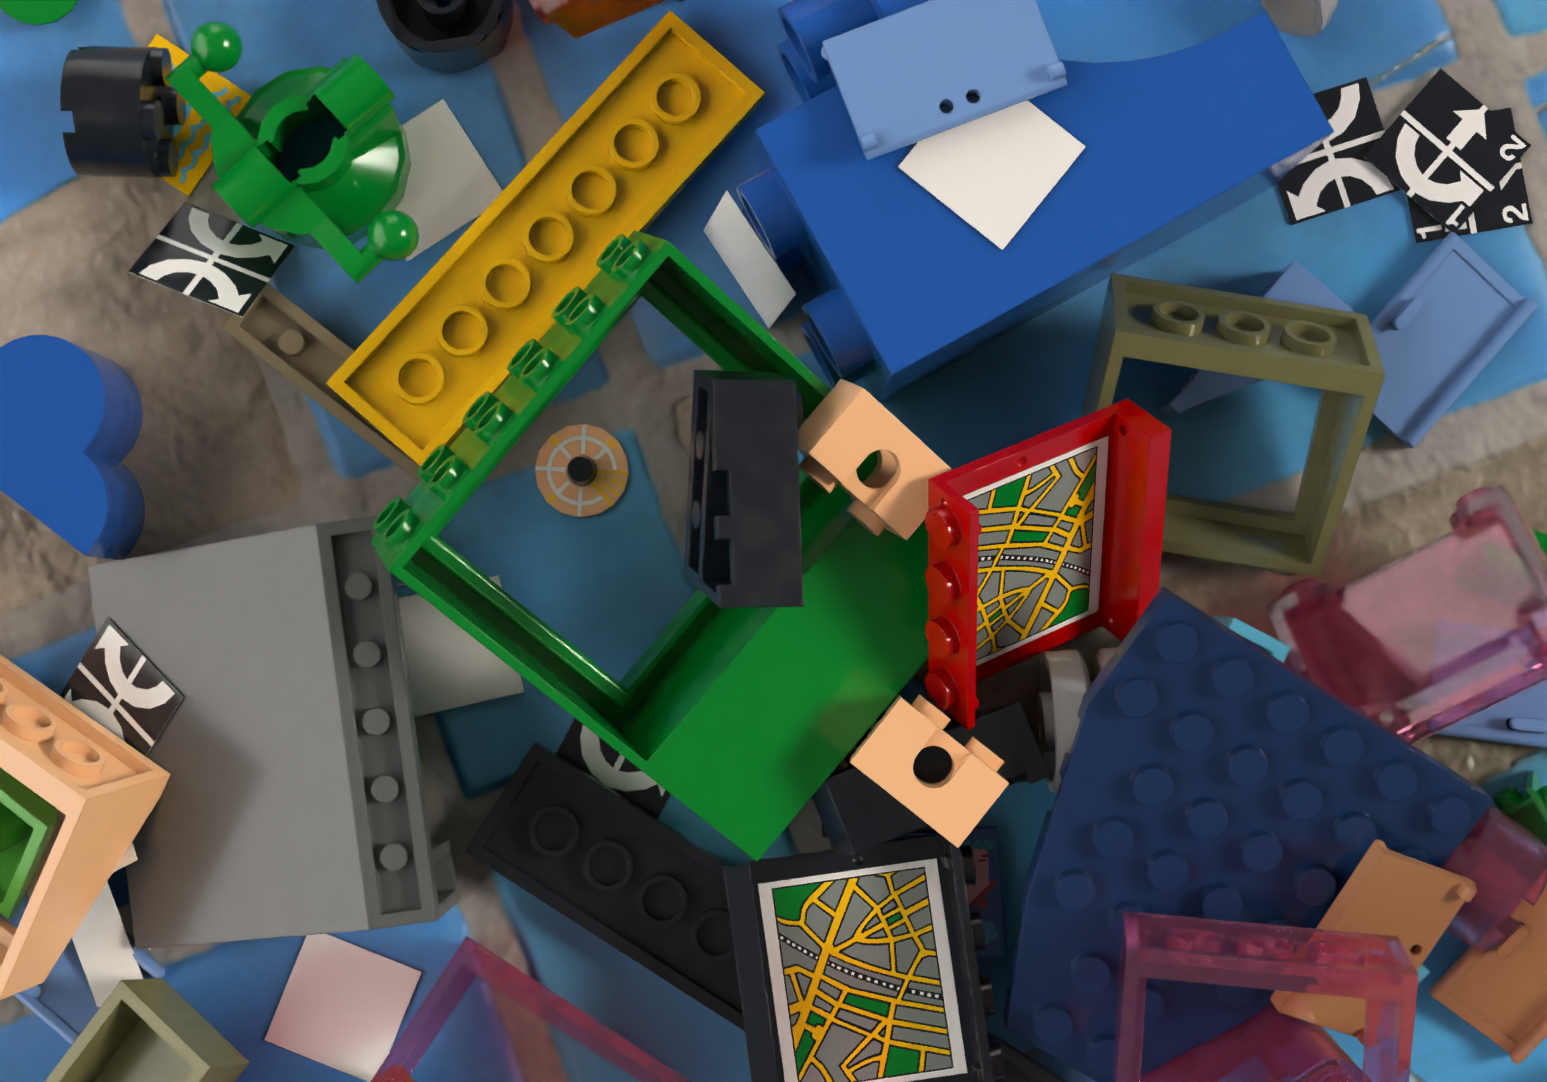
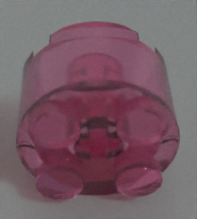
[1442,805,1547,952]

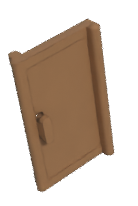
[1270,839,1477,1048]
[1428,866,1547,1064]

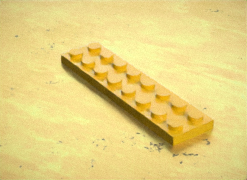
[326,10,765,467]

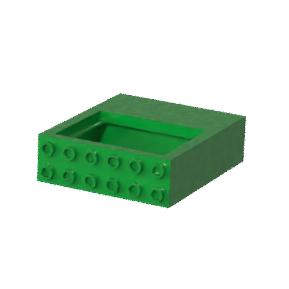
[370,230,928,862]

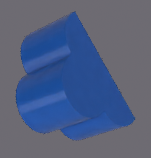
[0,335,145,560]

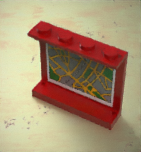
[925,399,1171,730]

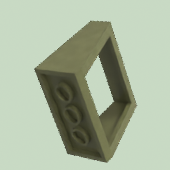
[1082,273,1385,577]

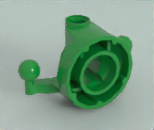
[165,21,419,284]

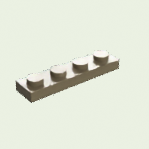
[221,283,461,482]

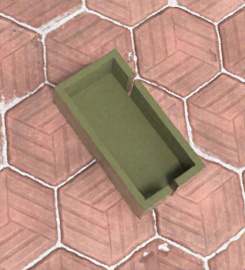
[45,978,250,1082]

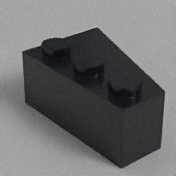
[683,370,804,608]
[812,702,1050,855]

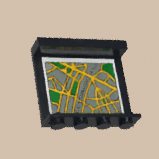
[722,834,1005,1082]

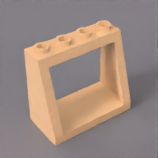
[0,654,171,1000]

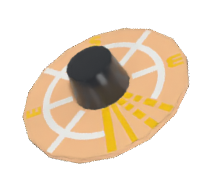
[535,424,629,518]

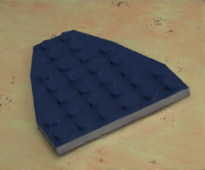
[1003,586,1494,1082]

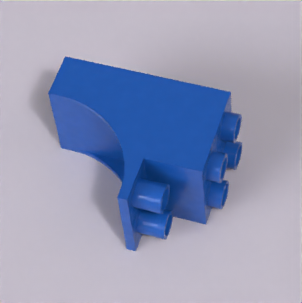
[736,0,1334,403]

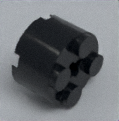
[376,0,514,72]
[60,46,186,178]

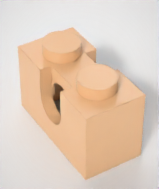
[798,379,952,541]
[850,694,1009,848]

